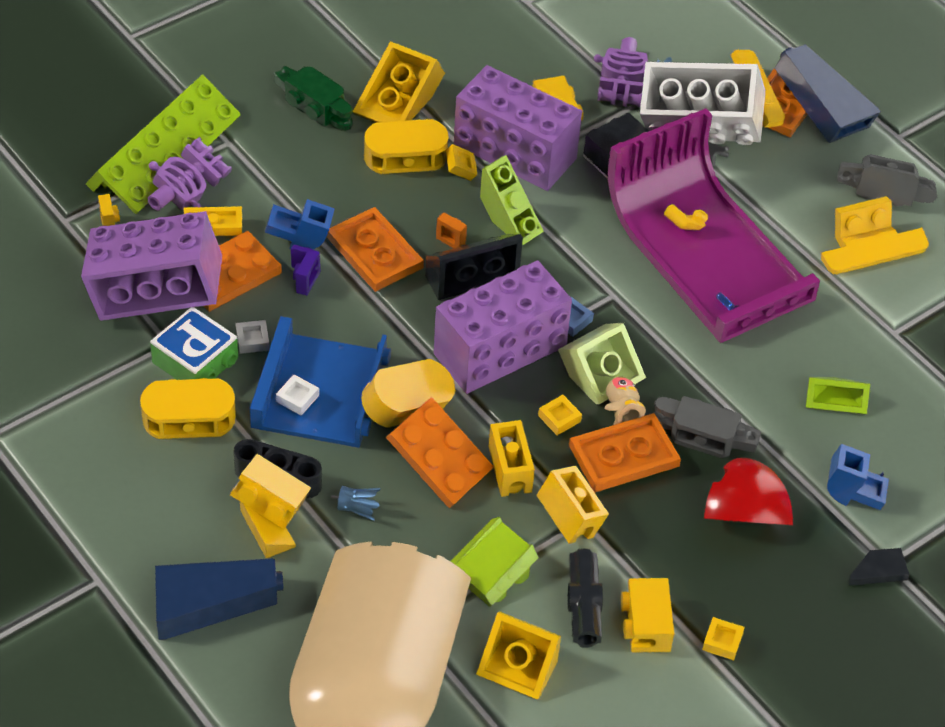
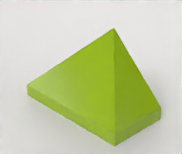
[805,377,870,414]

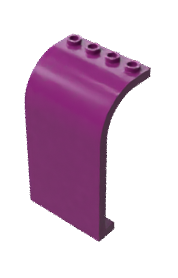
[608,108,820,343]

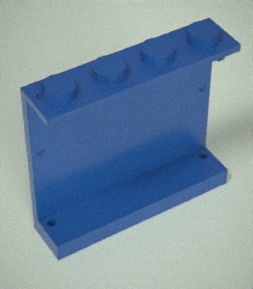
[250,316,391,448]

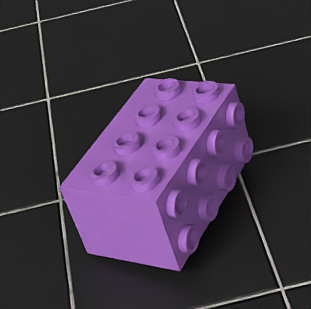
[454,65,582,191]
[81,211,222,321]
[434,260,572,394]

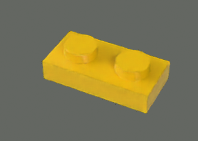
[184,206,242,236]

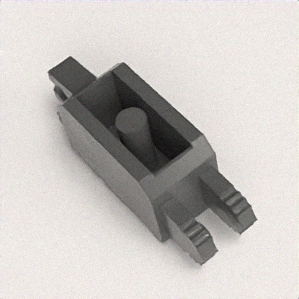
[837,154,937,207]
[654,396,761,458]

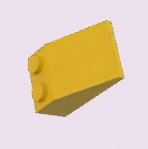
[353,41,445,122]

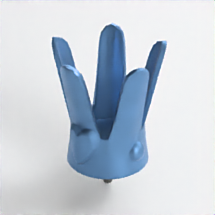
[331,486,381,521]

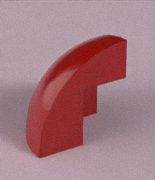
[704,458,793,525]

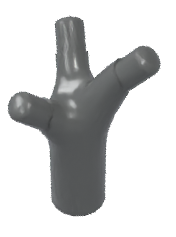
[708,141,729,167]

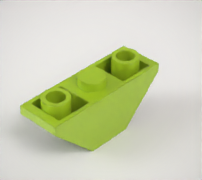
[480,155,544,245]

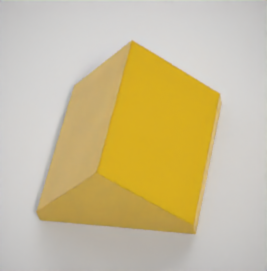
[476,611,561,700]

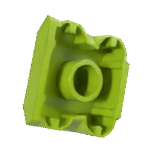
[450,517,539,607]

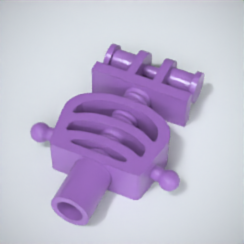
[594,37,648,107]
[148,137,232,211]

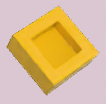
[446,144,478,181]
[98,194,120,226]
[538,395,582,436]
[702,617,745,660]

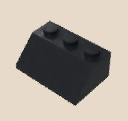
[425,234,523,300]

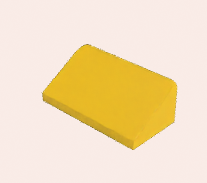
[240,502,296,559]

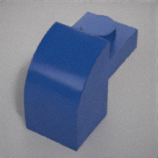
[265,199,334,250]
[827,444,889,510]

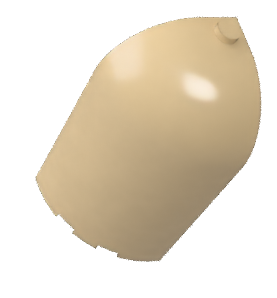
[289,542,471,727]

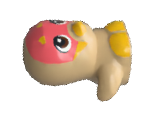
[605,377,646,425]

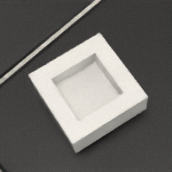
[276,375,319,415]

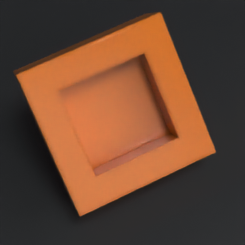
[436,212,467,248]

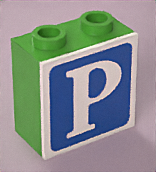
[150,307,238,380]

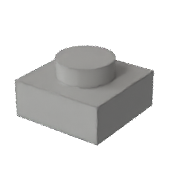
[236,320,270,354]

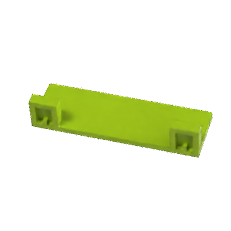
[86,74,240,214]

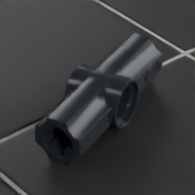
[567,549,603,647]

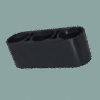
[233,439,322,498]

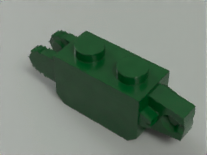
[274,66,353,131]

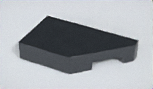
[848,548,909,586]

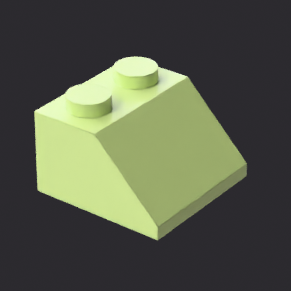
[558,323,646,404]

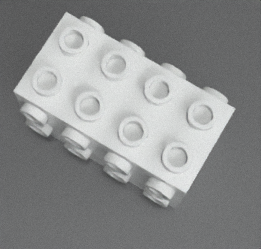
[640,62,766,145]

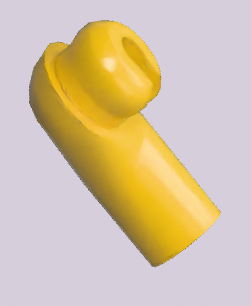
[664,204,708,230]

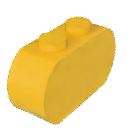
[364,119,449,174]
[361,359,455,428]
[140,378,236,439]

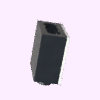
[583,112,649,179]

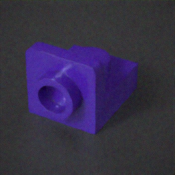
[290,245,321,296]

